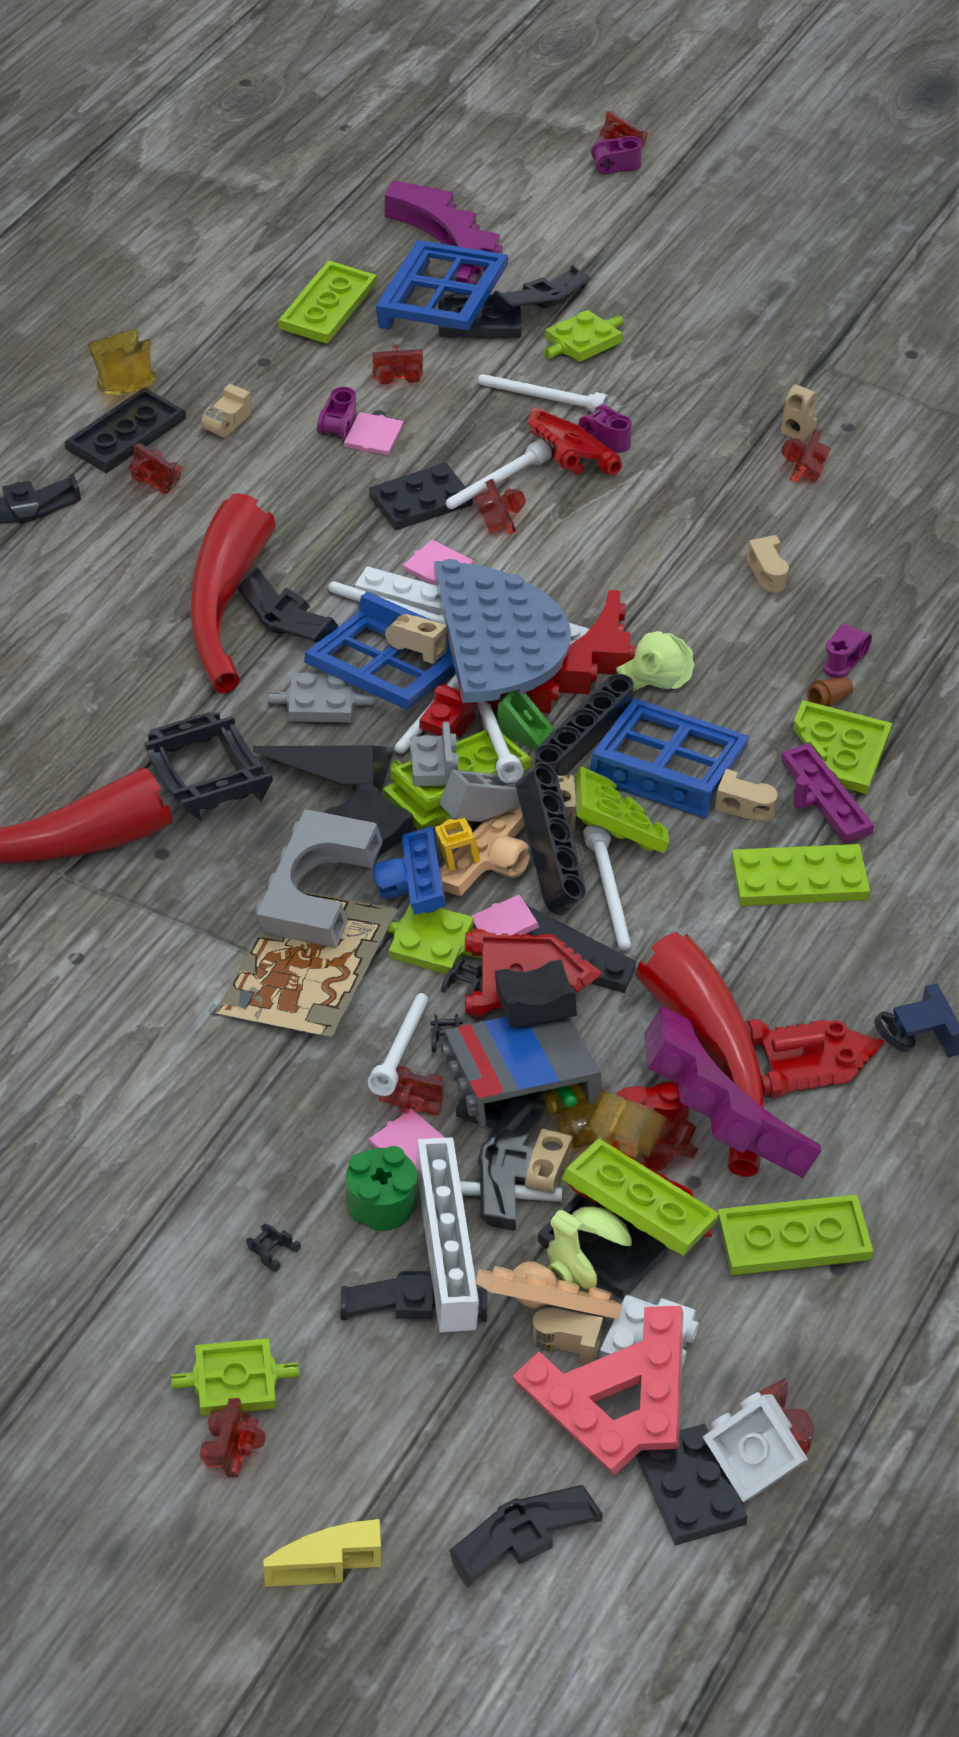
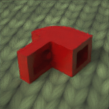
[419,684,476,737]

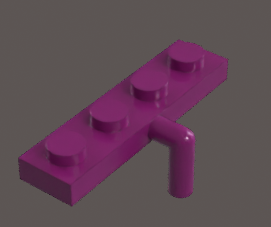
[781,743,874,844]

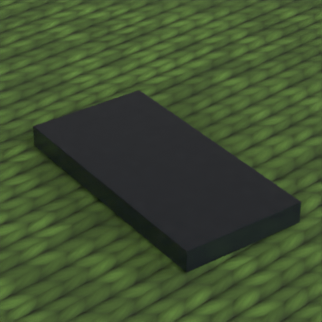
[65,387,186,474]

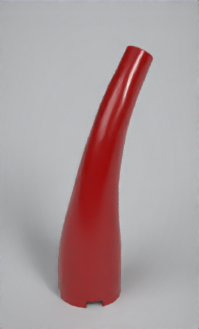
[190,493,276,693]
[0,767,173,864]
[636,932,764,1177]

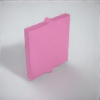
[344,412,404,456]
[403,540,473,586]
[471,894,539,936]
[369,1109,445,1167]

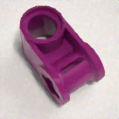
[591,136,642,174]
[317,386,356,439]
[578,404,632,453]
[823,623,872,678]

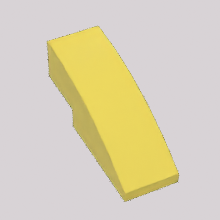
[263,1519,381,1587]

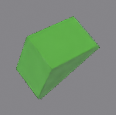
[497,691,554,750]

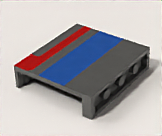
[441,1017,603,1128]

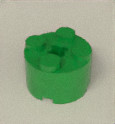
[346,1146,418,1231]

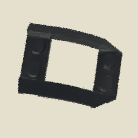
[144,712,273,821]

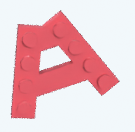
[512,1305,684,1476]

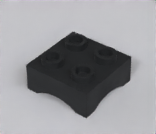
[323,781,413,858]
[495,959,577,1028]

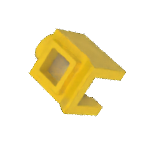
[435,818,480,871]

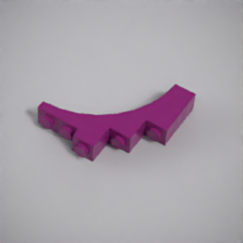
[385,180,503,294]
[644,1006,822,1178]

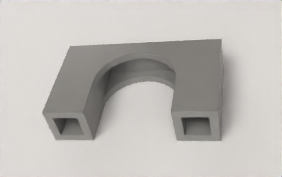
[256,809,383,948]

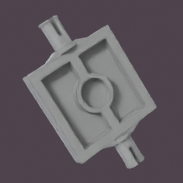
[268,672,374,723]

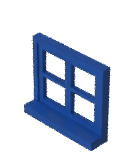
[376,240,509,330]
[304,591,455,710]
[590,698,749,818]

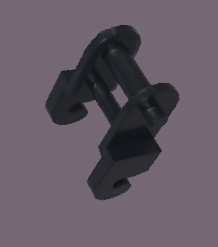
[441,958,482,995]
[430,1014,463,1053]
[246,1223,301,1271]

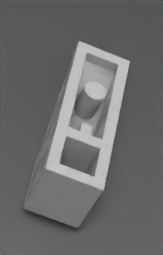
[439,770,520,822]

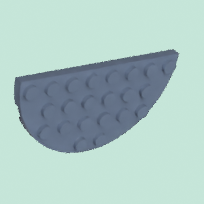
[434,559,571,703]

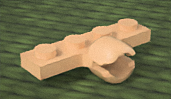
[441,807,530,897]
[475,1261,622,1319]

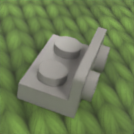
[410,722,458,786]

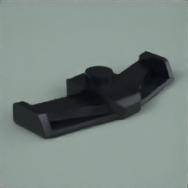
[492,265,591,313]
[0,473,81,523]
[237,567,338,643]
[478,1096,547,1231]
[340,1271,488,1322]
[449,1485,603,1588]

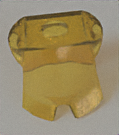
[88,329,156,395]

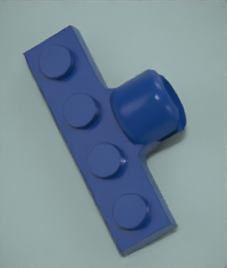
[373,826,446,915]

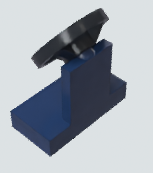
[874,983,959,1057]

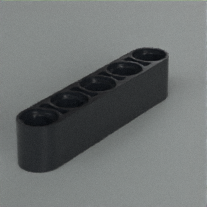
[534,674,634,776]
[516,762,586,915]

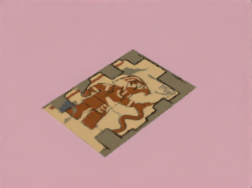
[215,890,398,1037]

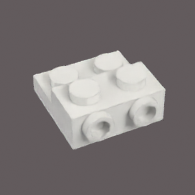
[599,1295,699,1367]
[703,1392,808,1502]

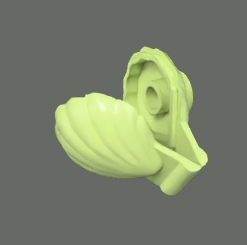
[616,631,694,692]
[547,1206,632,1292]

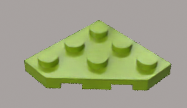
[793,700,892,794]
[575,766,669,854]

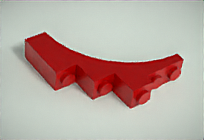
[477,590,636,713]

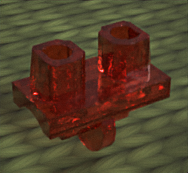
[599,111,648,147]
[372,344,423,384]
[781,430,831,483]
[129,443,182,494]
[474,479,526,534]
[379,1065,445,1116]
[630,1112,698,1171]
[200,1398,266,1477]

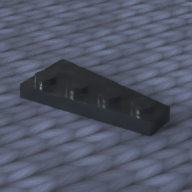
[522,905,636,993]

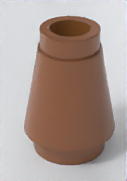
[807,677,853,707]

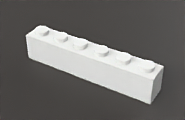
[416,1137,479,1332]

